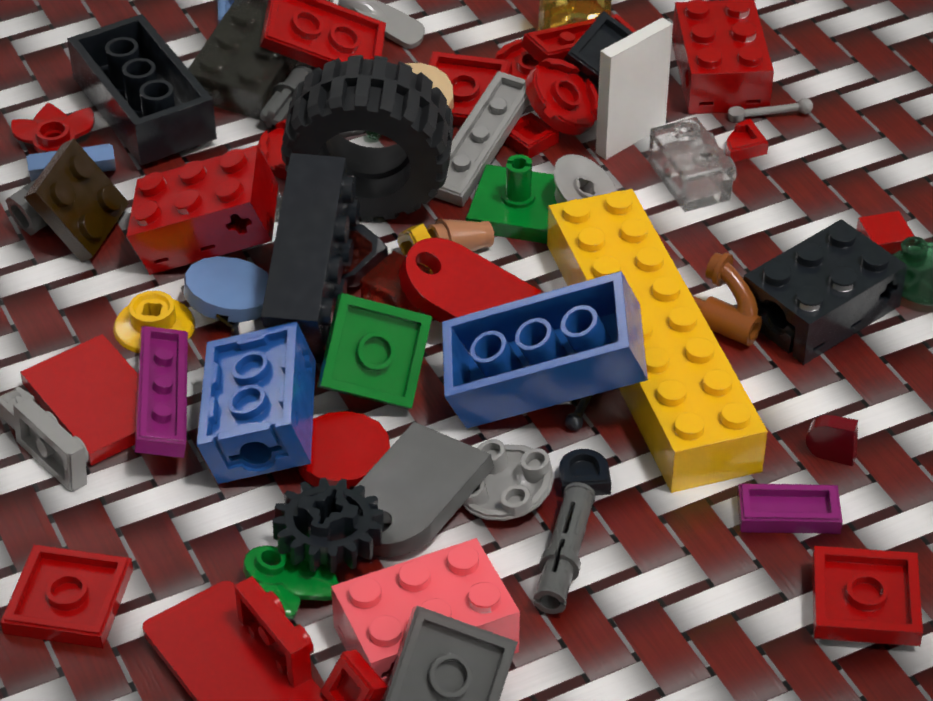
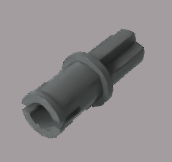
[260,64,312,129]

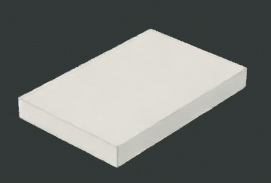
[596,17,673,160]

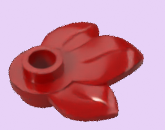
[11,103,95,153]

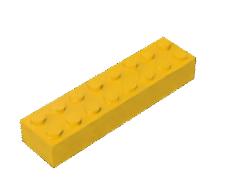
[547,189,768,493]

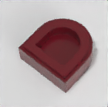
[806,415,858,466]

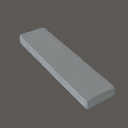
[435,71,530,207]

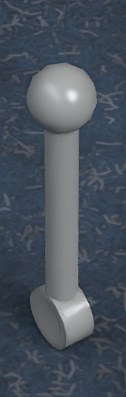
[728,98,813,123]

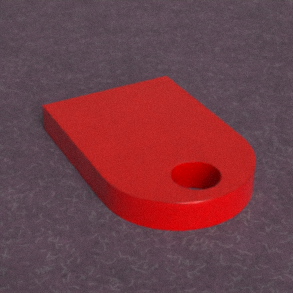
[399,238,541,323]

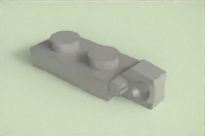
[0,386,89,491]

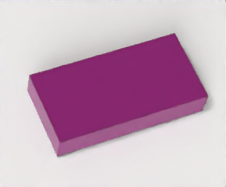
[737,484,843,534]

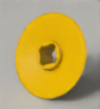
[113,291,195,353]

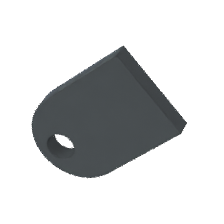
[355,422,494,557]

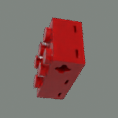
[672,0,774,114]
[126,145,279,275]

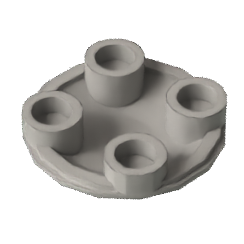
[462,439,554,521]

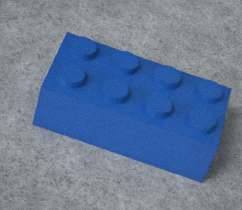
[442,271,648,429]

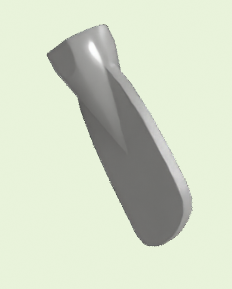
[338,0,425,49]

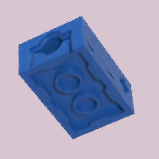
[197,321,316,484]

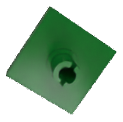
[466,155,557,244]
[317,293,432,409]

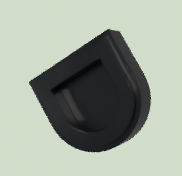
[559,449,611,498]

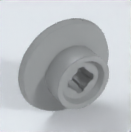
[553,154,617,203]

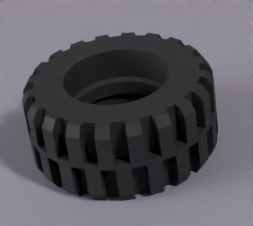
[281,55,453,221]

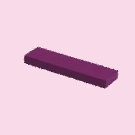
[135,326,188,458]

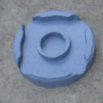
[183,256,268,323]

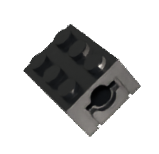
[743,219,907,365]

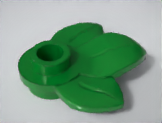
[243,546,339,619]

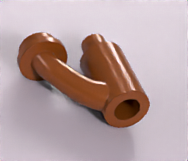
[693,252,762,346]

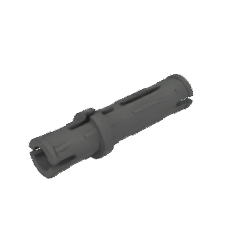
[533,482,595,614]

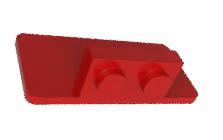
[142,576,328,701]

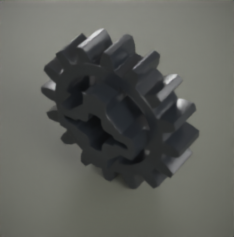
[272,478,384,573]

